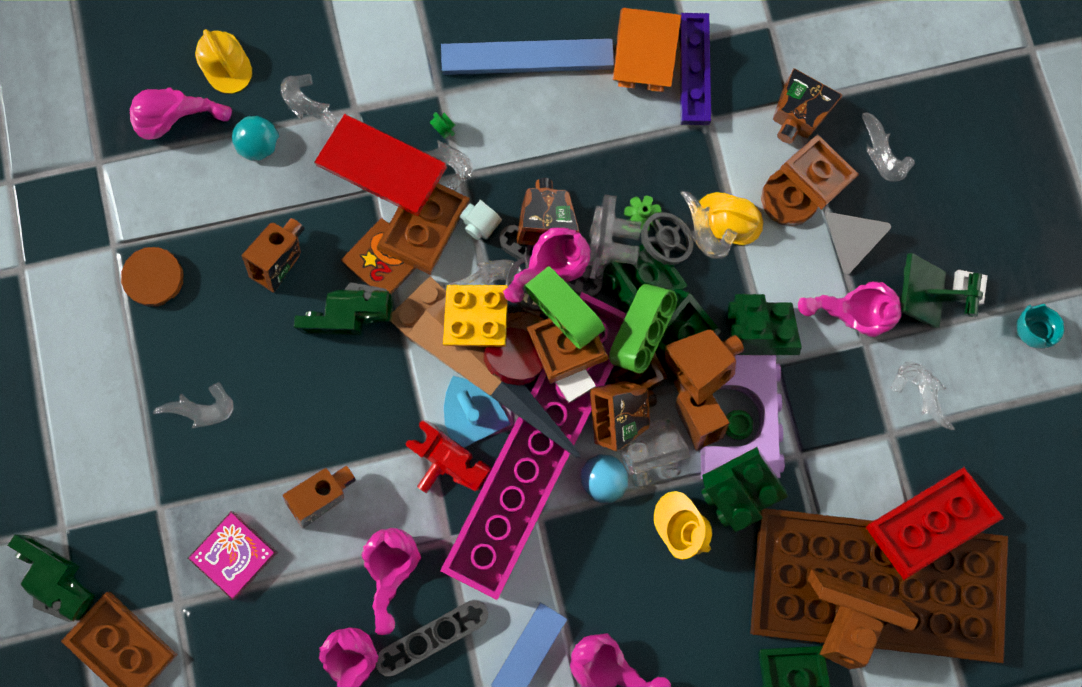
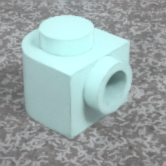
[459,200,502,240]

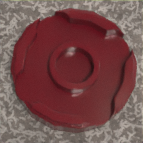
[484,327,543,385]

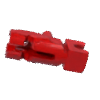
[406,420,492,493]

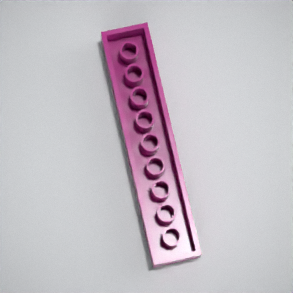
[440,292,627,600]

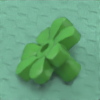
[624,196,661,232]

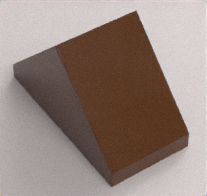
[608,353,667,390]

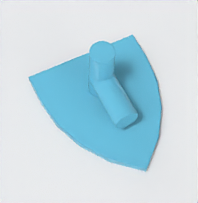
[444,376,511,448]

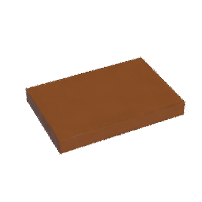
[377,183,470,275]
[808,569,918,630]
[61,592,178,687]

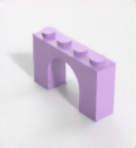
[700,355,785,480]

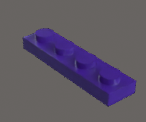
[679,13,711,125]

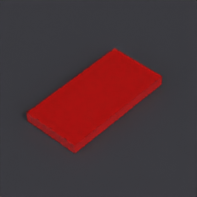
[314,114,447,217]
[866,467,1004,580]

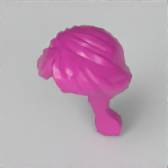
[130,87,232,140]
[503,228,590,303]
[798,282,902,337]
[361,528,421,635]
[319,627,378,687]
[570,633,671,687]

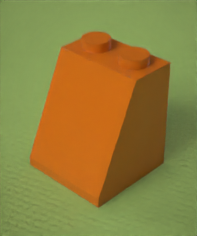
[612,8,681,92]

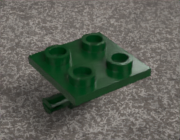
[900,253,983,328]

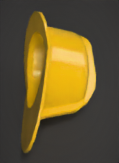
[195,29,252,94]
[695,192,764,245]
[654,491,712,560]

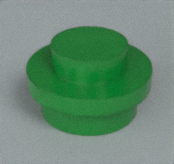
[430,112,456,139]
[726,410,754,440]

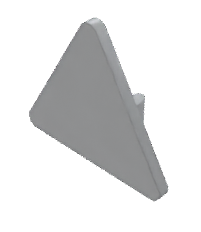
[825,212,891,274]

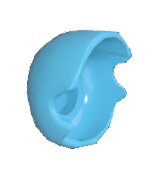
[581,454,628,503]

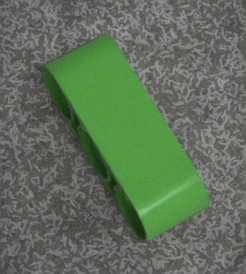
[524,266,605,349]
[609,284,677,374]

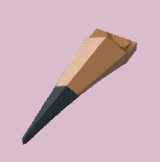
[390,276,581,459]

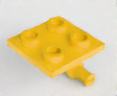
[443,285,508,347]

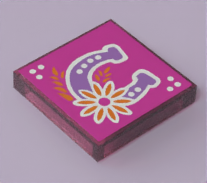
[187,511,279,601]

